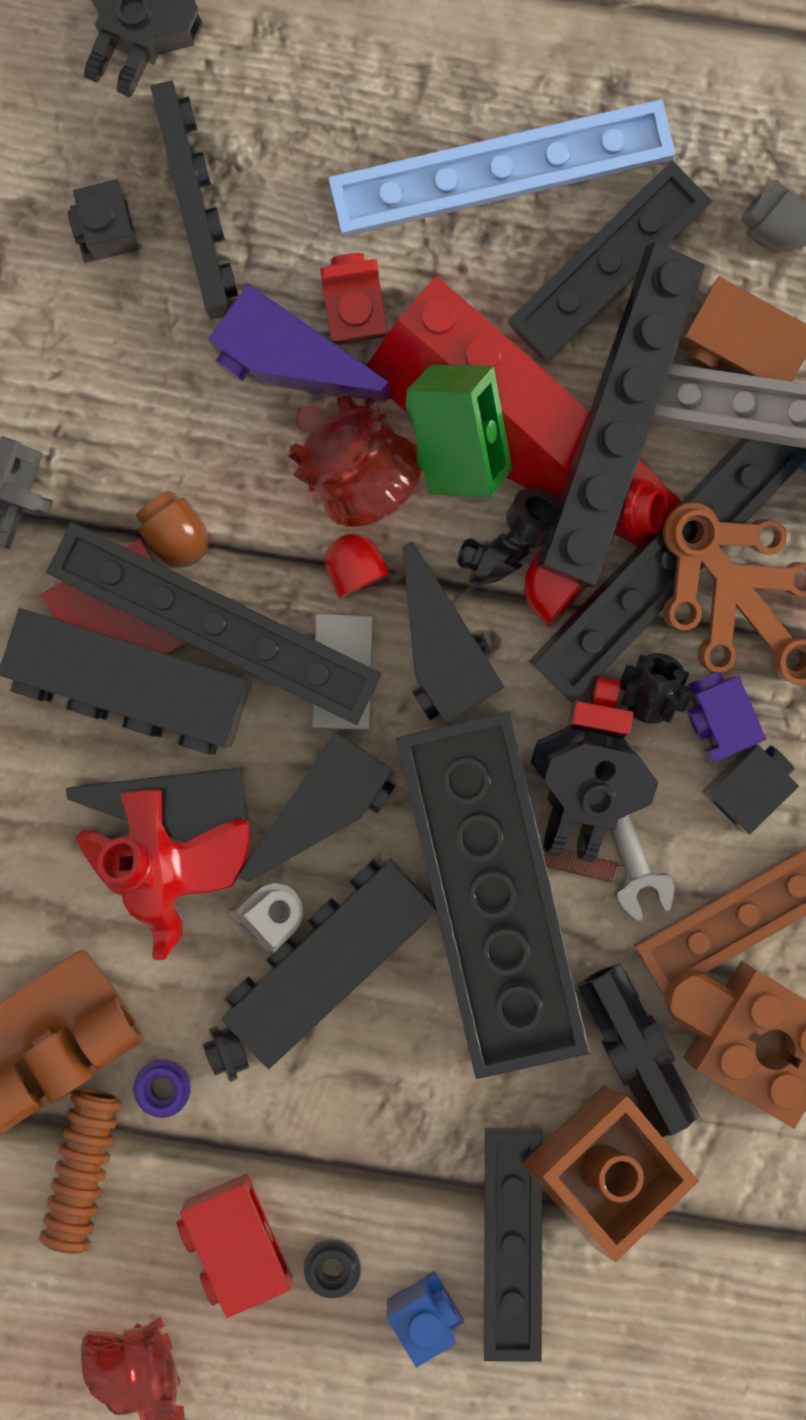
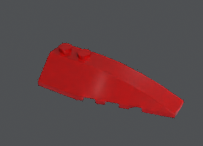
[365,276,681,546]

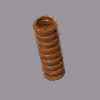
[39,1089,122,1254]

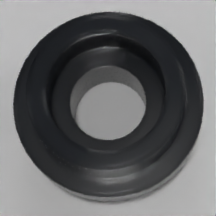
[202,1026,249,1082]
[304,1239,361,1298]

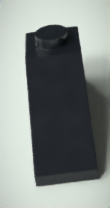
[402,541,505,724]
[239,731,396,882]
[66,767,249,842]

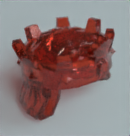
[288,395,421,527]
[81,1317,188,1420]

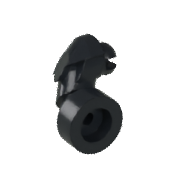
[456,488,559,586]

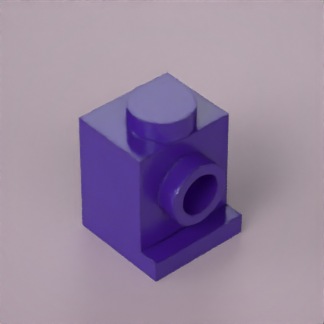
[687,672,767,763]

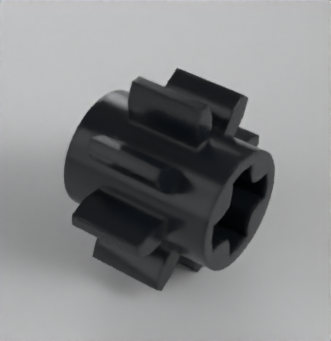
[620,653,693,724]

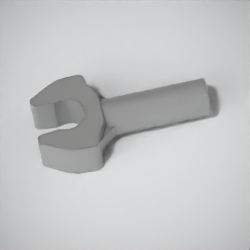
[611,814,675,921]

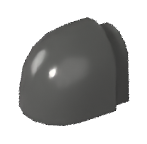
[741,180,806,252]

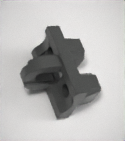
[0,436,53,549]

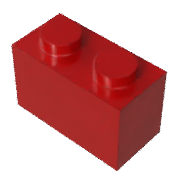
[177,1173,293,1319]

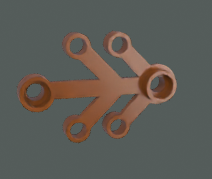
[663,502,806,685]

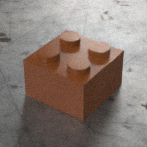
[522,1085,699,1262]

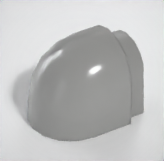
[228,883,303,953]

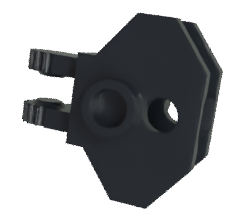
[84,0,203,98]
[530,725,659,862]

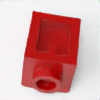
[320,253,388,345]

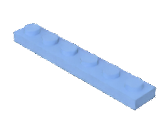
[328,99,676,238]

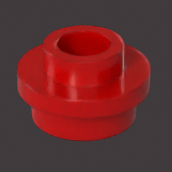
[619,479,668,538]

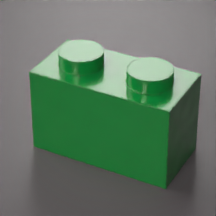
[406,364,513,497]

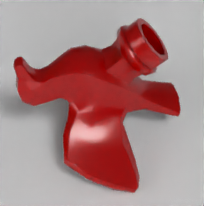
[75,789,250,960]

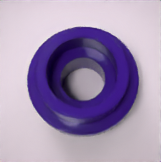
[133,1059,191,1118]

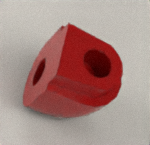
[324,533,390,600]
[524,548,587,628]

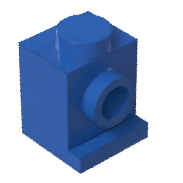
[386,1271,464,1368]

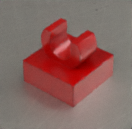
[568,677,634,738]

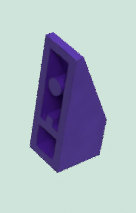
[208,283,393,402]

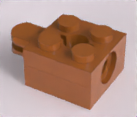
[665,960,806,1129]

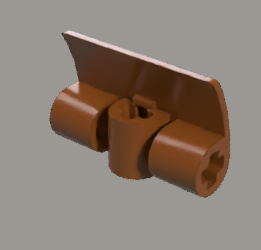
[0,950,144,1135]

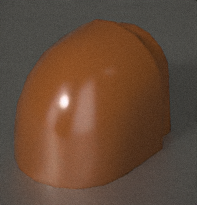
[136,491,209,568]

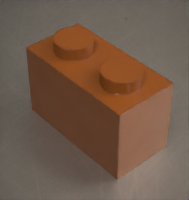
[678,276,806,382]

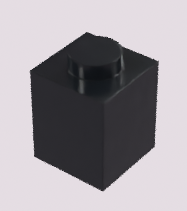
[702,745,799,835]

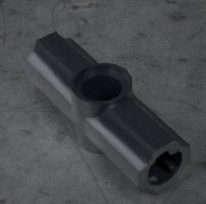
[577,963,700,1137]

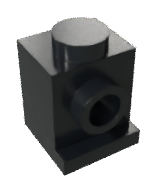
[67,179,140,263]

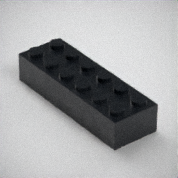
[396,711,590,1079]

